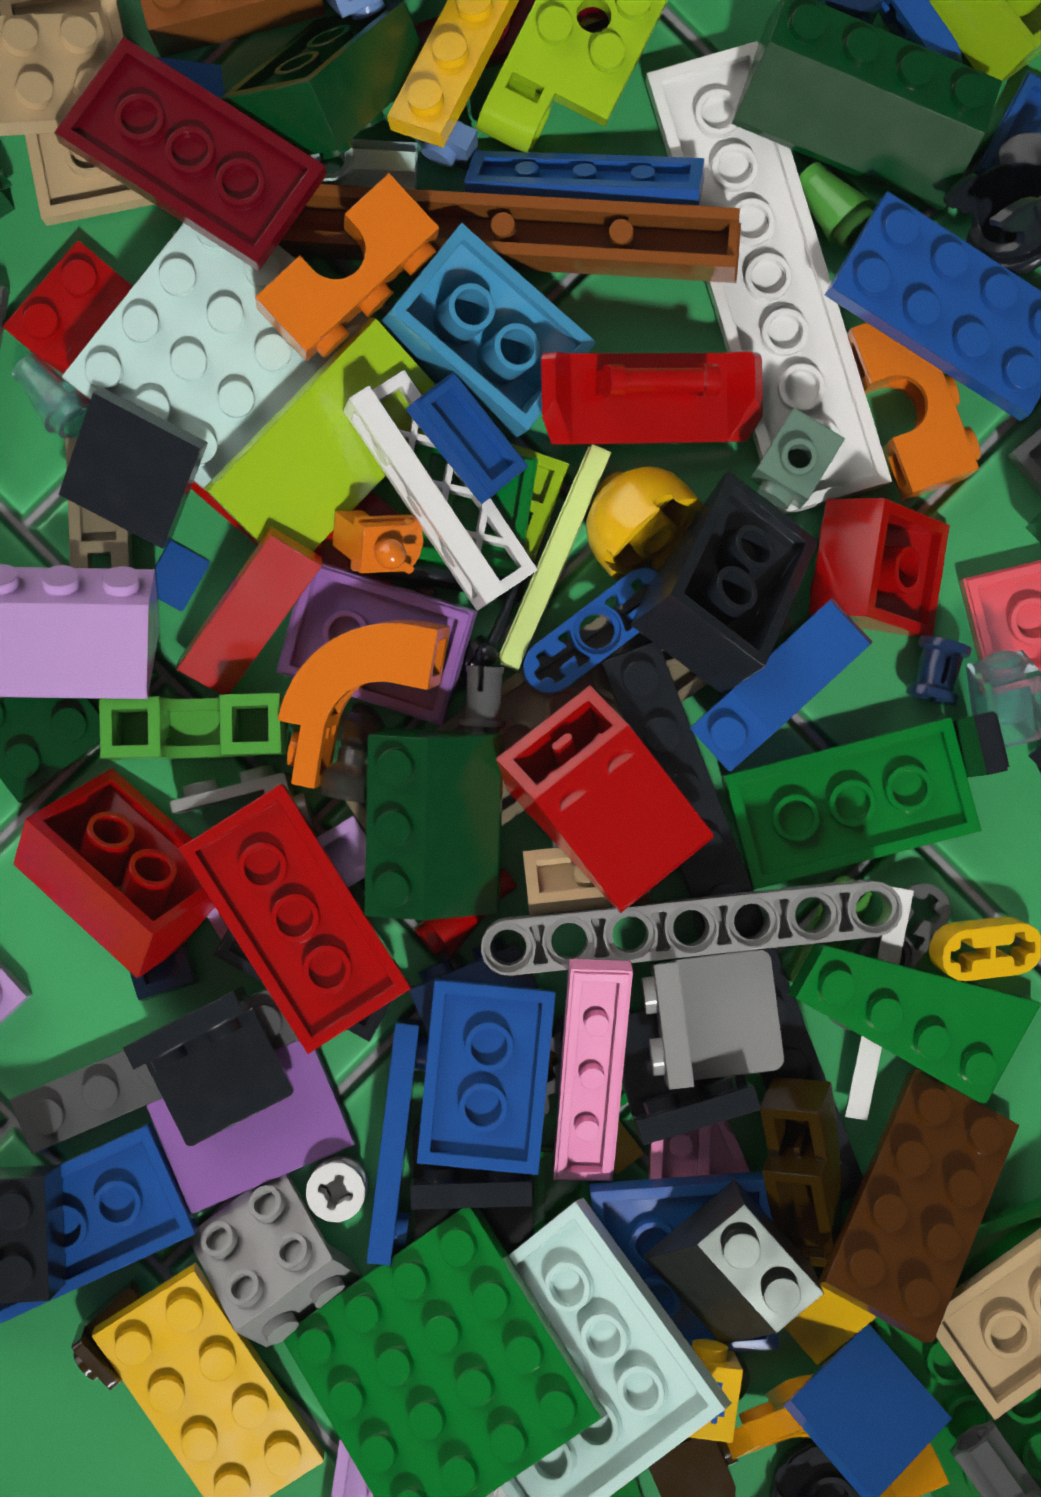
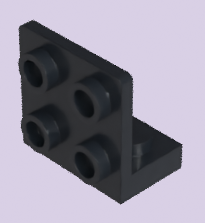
[123,986,294,1146]
[622,1009,761,1145]

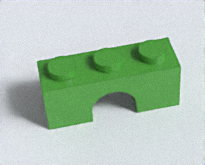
[99,693,289,761]

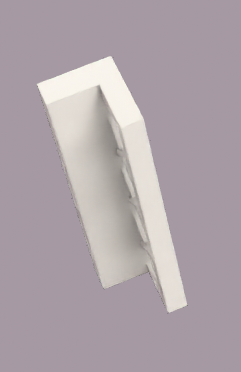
[343,370,538,611]

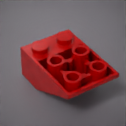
[496,685,714,913]

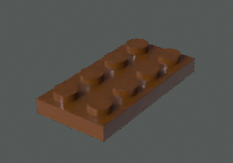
[819,1068,1019,1343]

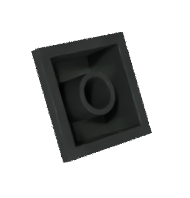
[644,1179,824,1344]

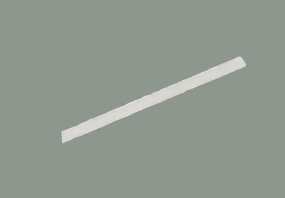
[845,887,914,1120]

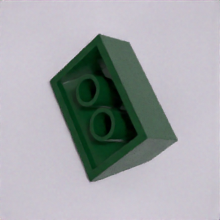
[220,0,423,159]
[364,728,504,920]

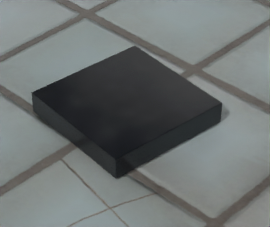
[58,387,208,549]

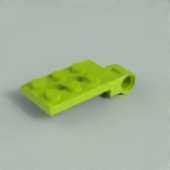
[476,0,669,153]

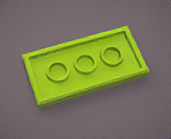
[204,317,435,551]

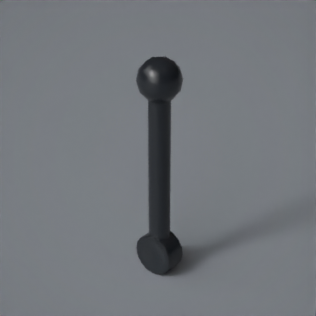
[475,559,537,666]

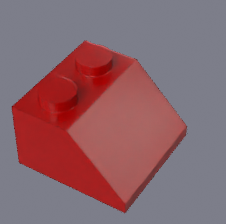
[808,498,950,638]

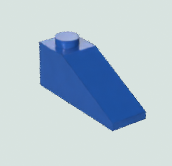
[689,598,872,772]

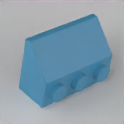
[380,223,596,442]

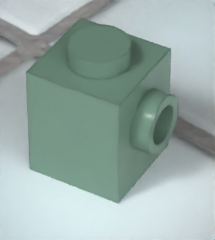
[750,408,845,509]

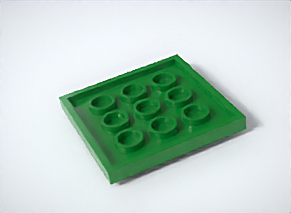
[283,1208,607,1497]

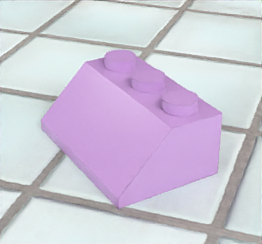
[0,564,160,699]

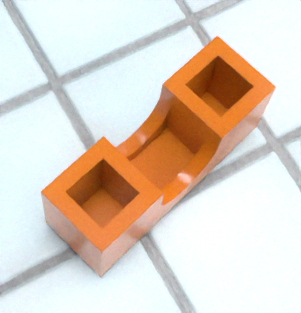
[255,173,439,362]
[847,322,981,502]

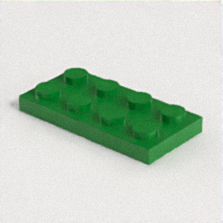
[722,717,982,890]

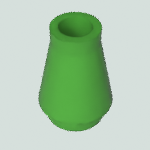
[799,162,873,249]

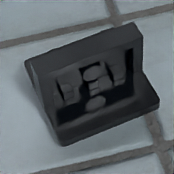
[410,1125,533,1244]

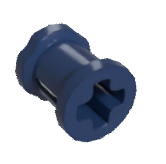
[905,635,972,706]

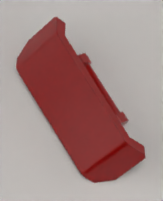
[541,351,763,445]

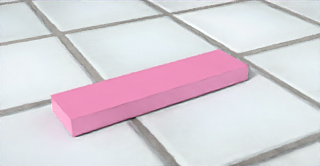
[552,959,633,1181]

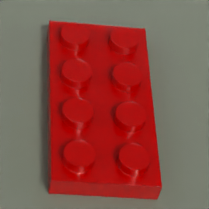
[178,783,412,1054]

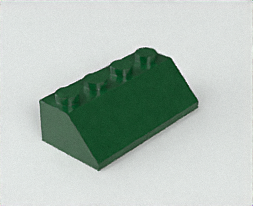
[731,0,1002,211]

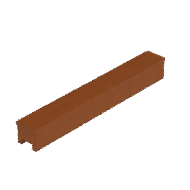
[278,184,741,283]

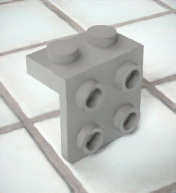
[641,950,784,1090]
[190,1174,361,1347]

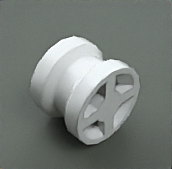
[306,1155,369,1222]

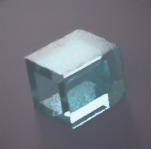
[966,650,1041,748]

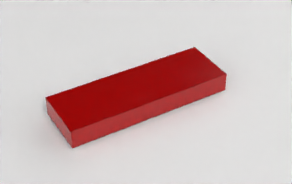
[176,526,322,695]

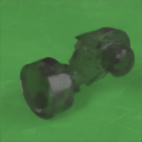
[319,702,386,803]

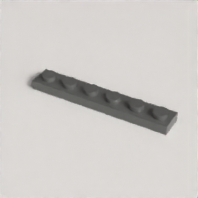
[10,989,298,1154]

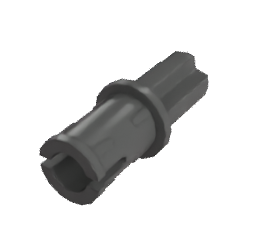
[459,665,506,734]

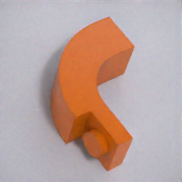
[278,619,451,789]

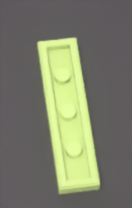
[498,444,611,673]

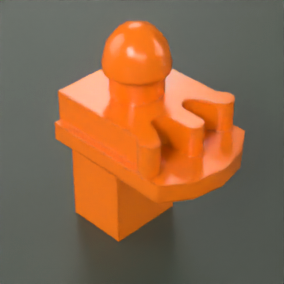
[332,510,424,574]

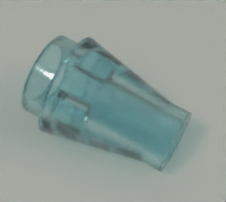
[12,353,90,438]

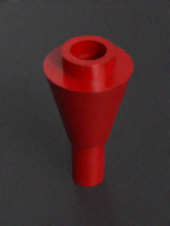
[414,869,517,958]

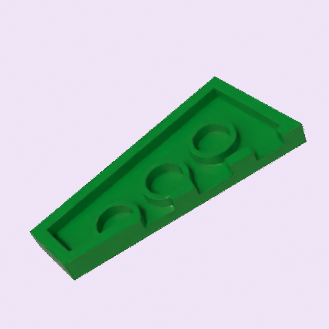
[787,943,1041,1106]

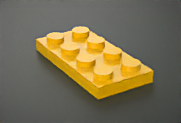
[92,1263,324,1497]

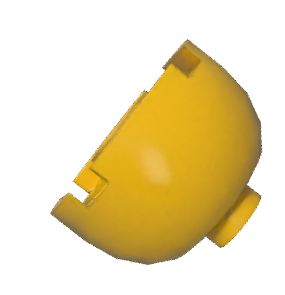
[586,466,703,582]

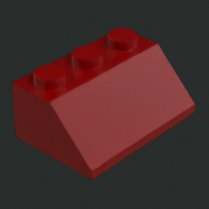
[13,768,215,979]

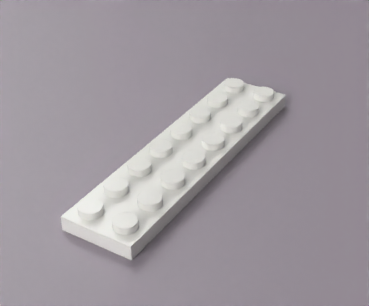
[645,41,892,515]

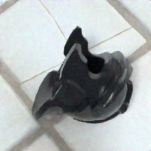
[943,133,1041,276]

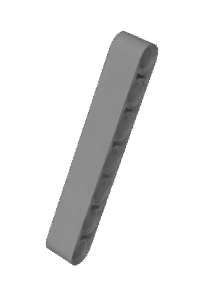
[481,880,903,976]

